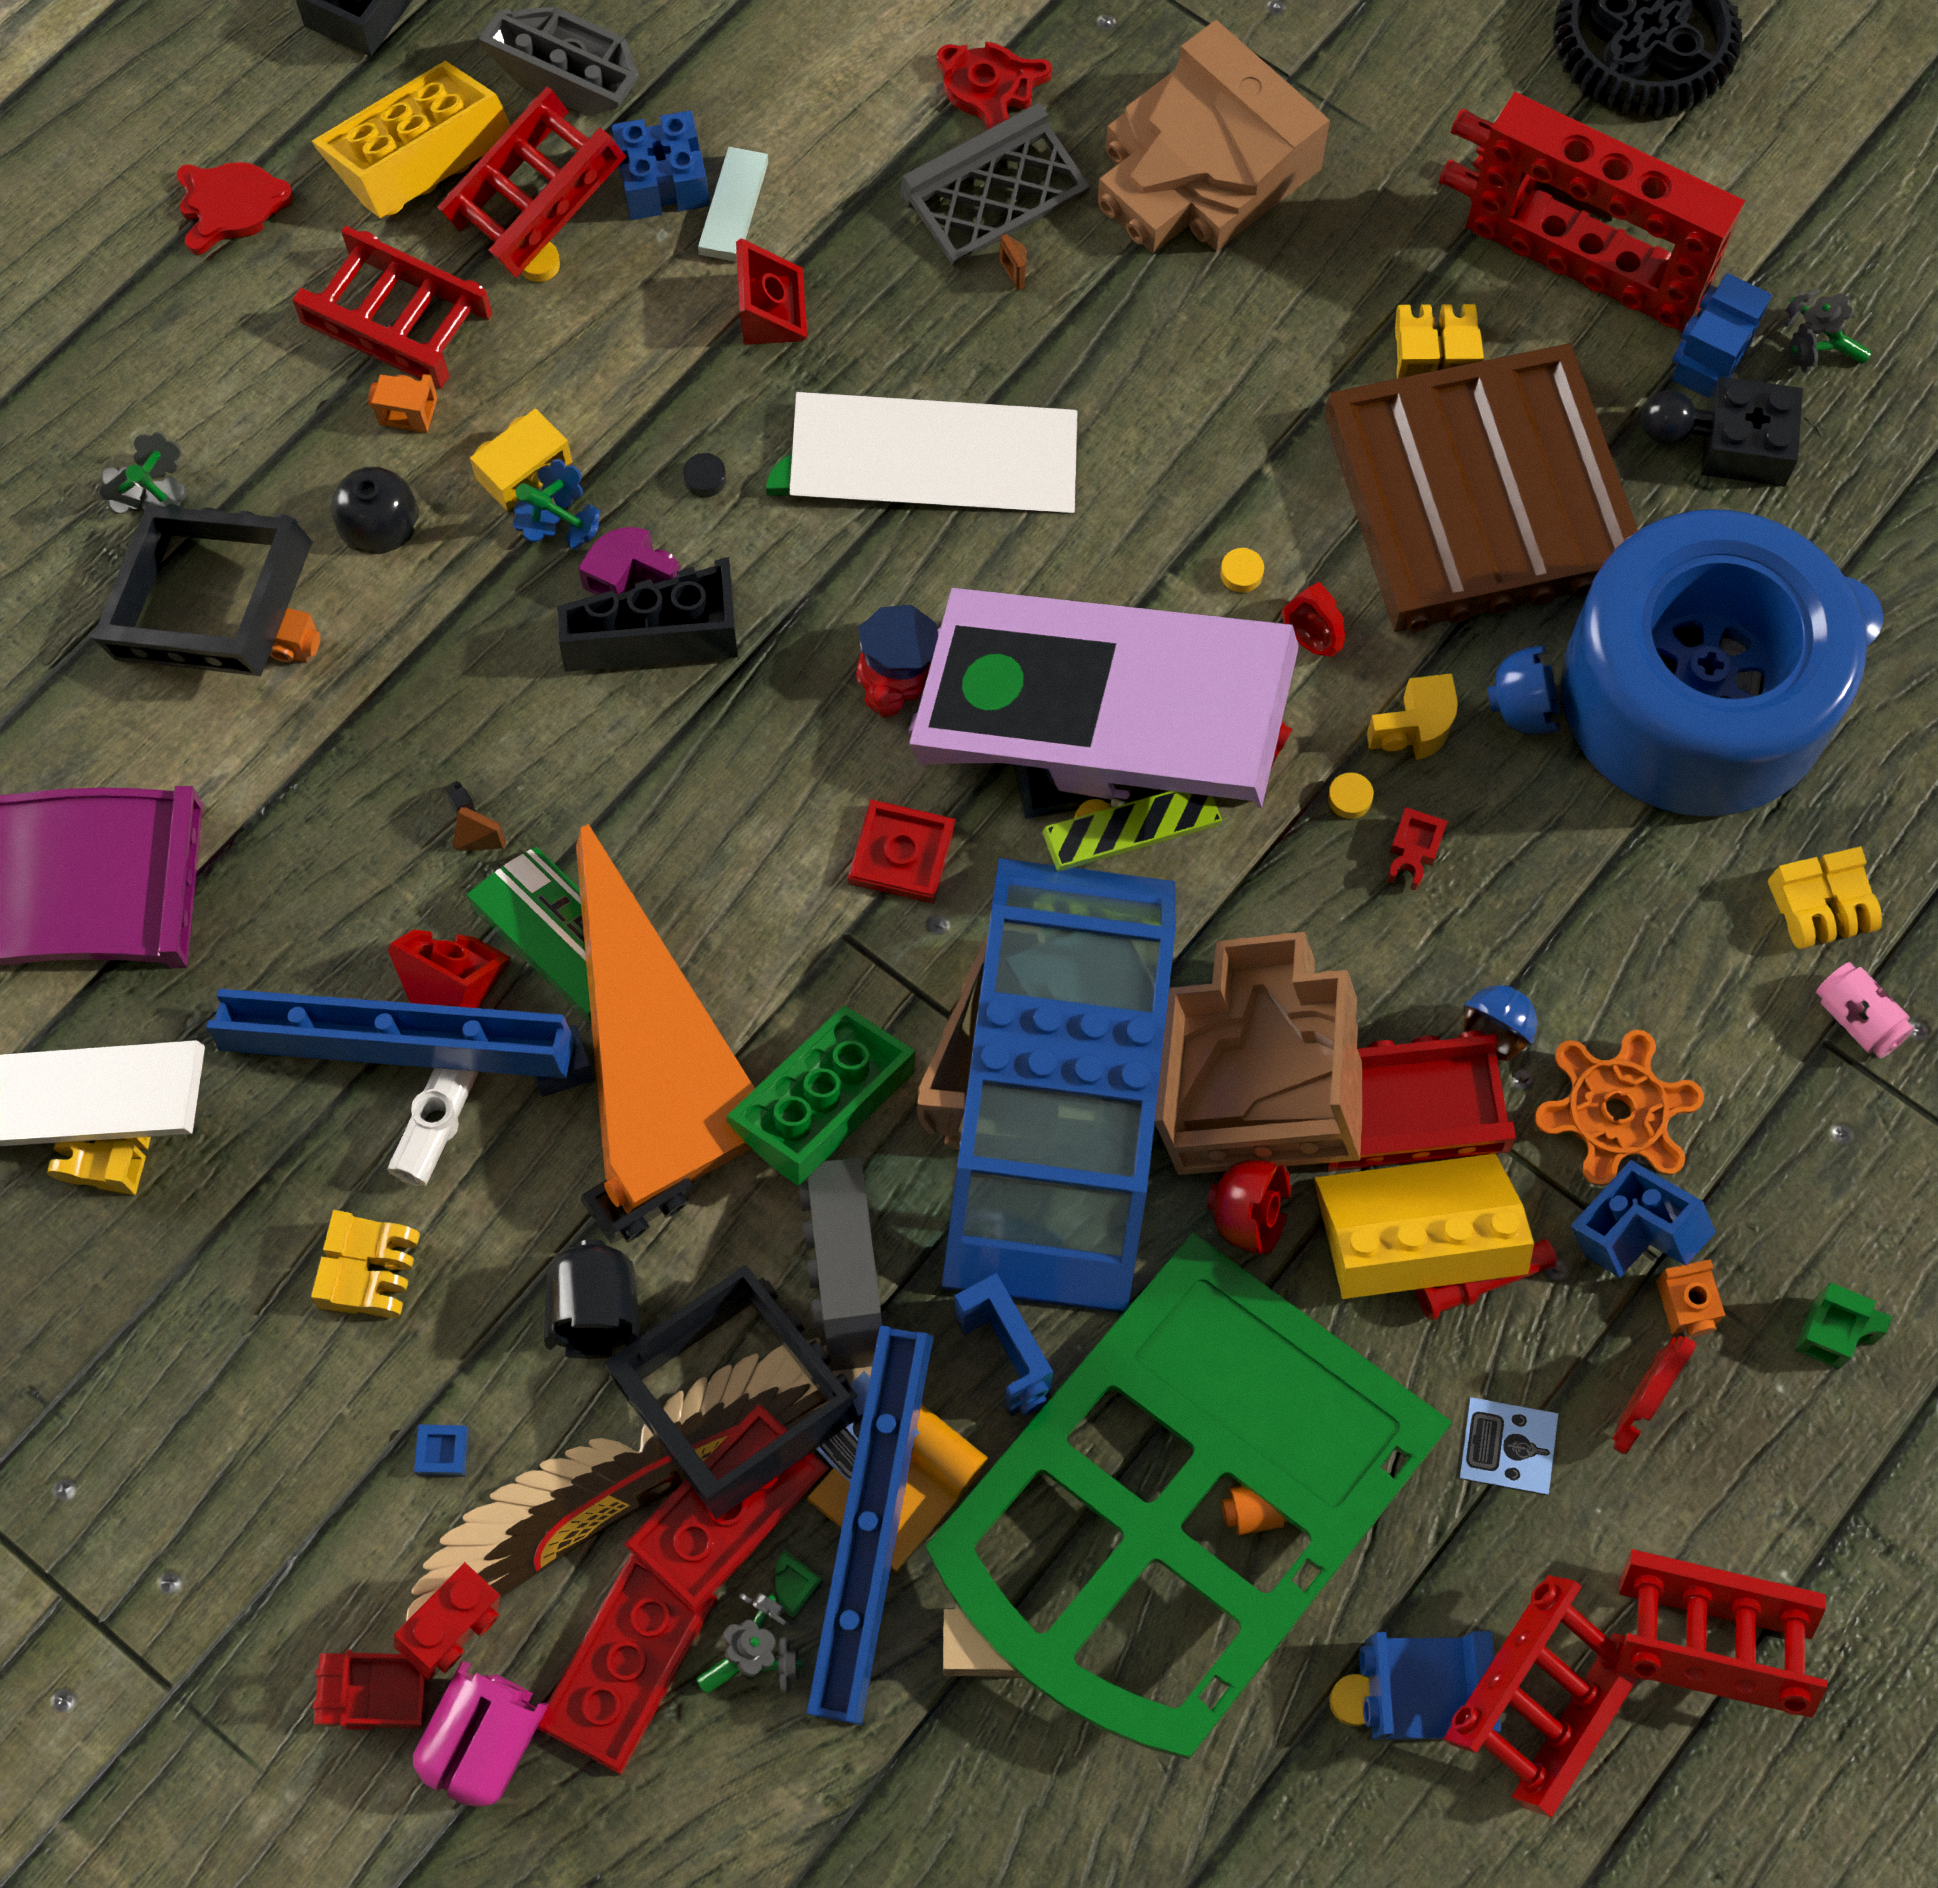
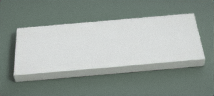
[0,1040,205,1146]

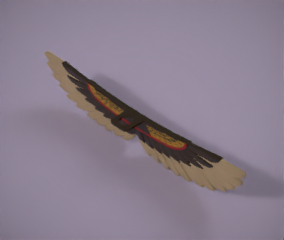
[406,1338,872,1621]

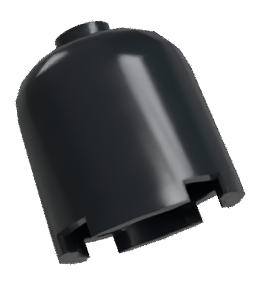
[544,1239,639,1359]

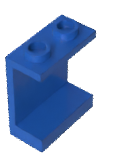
[1359,1631,1501,1740]

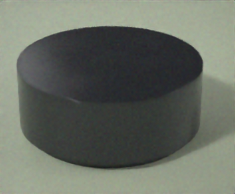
[683,453,726,497]

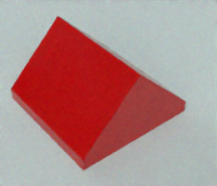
[736,238,807,345]

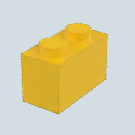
[470,408,573,512]

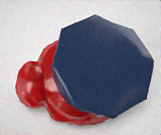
[856,605,938,718]

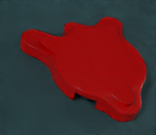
[936,42,1052,130]
[176,162,293,255]
[1611,1335,1697,1455]

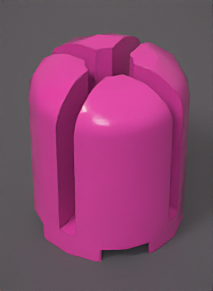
[413,1660,549,1807]

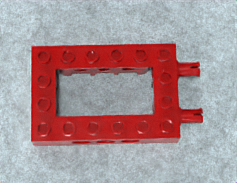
[1438,91,1746,332]

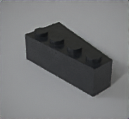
[557,557,738,672]

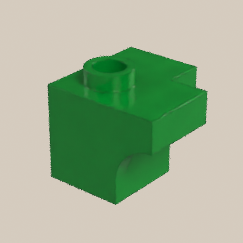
[1794,1282,1892,1369]

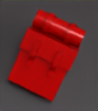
[312,1650,425,1731]

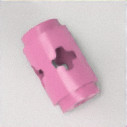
[1816,962,1915,1059]

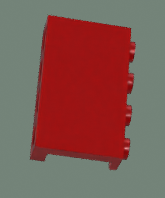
[1326,1031,1516,1172]

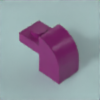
[578,527,680,595]

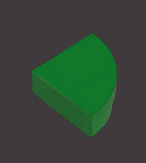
[766,454,792,496]
[774,1551,823,1621]

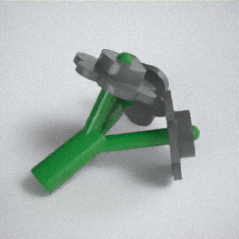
[1784,288,1871,373]
[98,432,187,514]
[697,1592,802,1693]

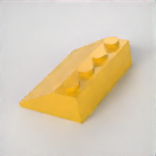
[312,60,511,219]
[1314,1153,1534,1299]

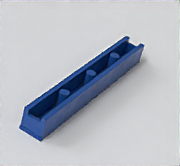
[206,989,576,1078]
[807,1325,933,1725]

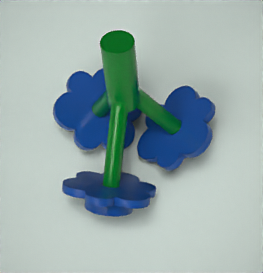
[513,459,600,550]

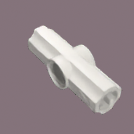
[387,1068,479,1187]

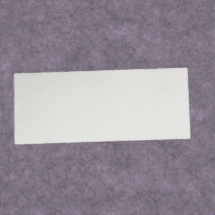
[790,392,1077,513]

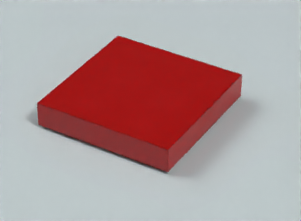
[848,799,956,904]

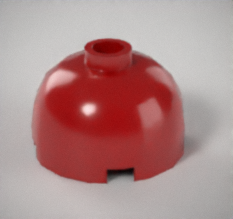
[1207,1159,1291,1255]

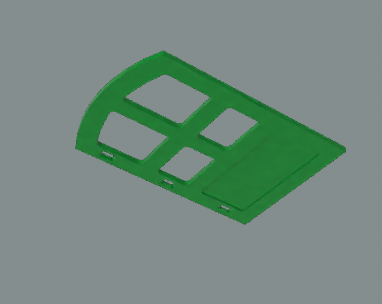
[926,1232,1452,1760]

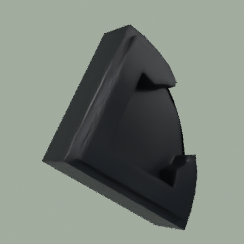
[443,781,476,816]

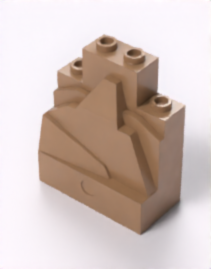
[1098,20,1330,253]
[1155,932,1362,1175]

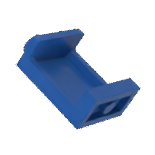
[955,1273,1053,1416]

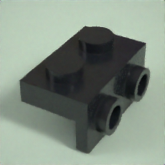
[581,1178,693,1245]

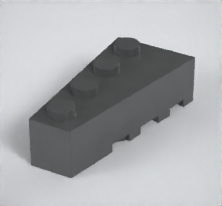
[799,1157,882,1371]

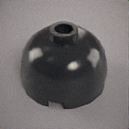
[331,467,419,554]

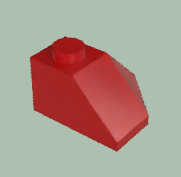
[388,929,511,1008]

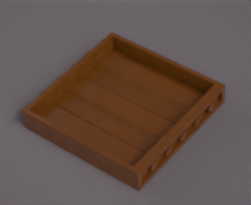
[1324,343,1638,632]

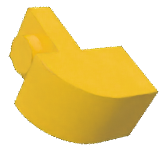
[1367,674,1458,760]

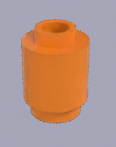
[1221,1485,1288,1536]

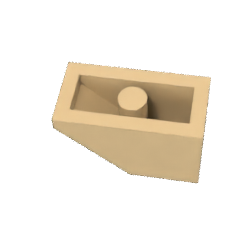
[943,1602,1022,1677]

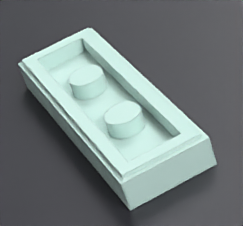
[698,147,769,262]

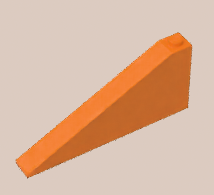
[576,824,755,1214]

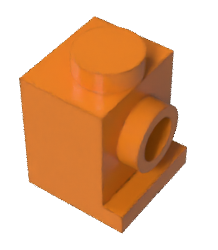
[368,374,438,433]
[269,608,320,663]
[1656,1259,1726,1337]

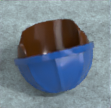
[1463,985,1537,1061]

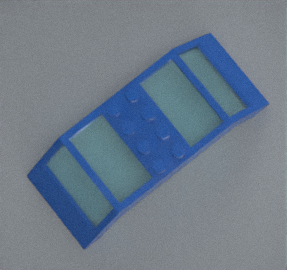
[941,858,1176,1313]

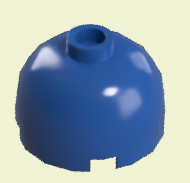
[1488,645,1560,735]

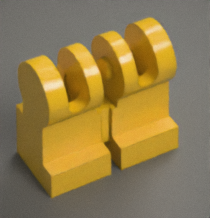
[1395,304,1484,379]
[1767,846,1882,949]
[47,1137,151,1195]
[311,1209,420,1318]

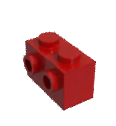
[394,1562,501,1681]

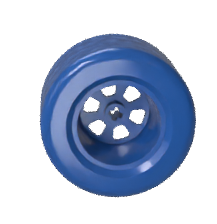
[1561,509,1867,817]

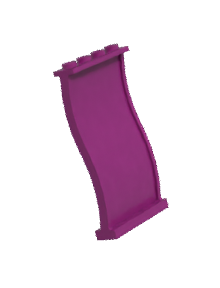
[0,786,203,968]

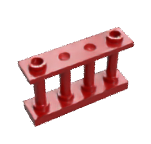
[437,86,626,278]
[292,225,492,389]
[1615,1549,1827,1718]
[1443,1575,1638,1818]

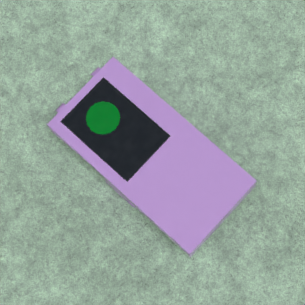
[908,588,1299,808]

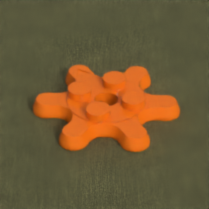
[1535,1030,1704,1186]

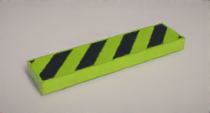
[1042,791,1222,872]

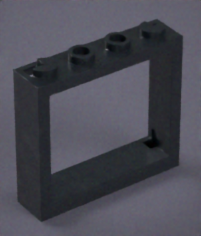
[92,504,313,677]
[604,1265,859,1520]

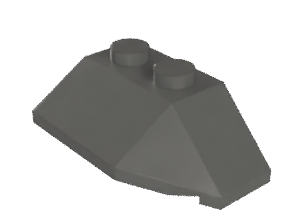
[478,7,639,116]

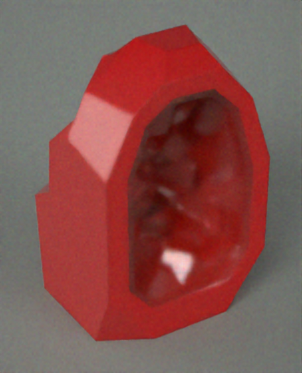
[1281,582,1345,657]

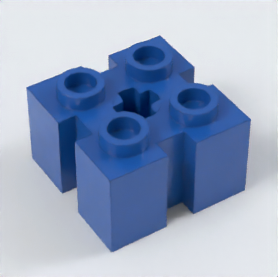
[612,110,710,220]
[1672,273,1772,398]

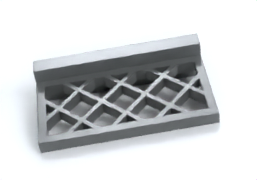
[900,102,1090,266]

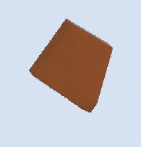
[999,234,1027,290]
[453,807,506,851]

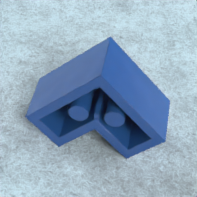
[1570,1160,1716,1278]

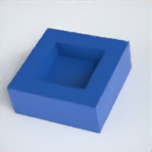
[414,1424,469,1477]

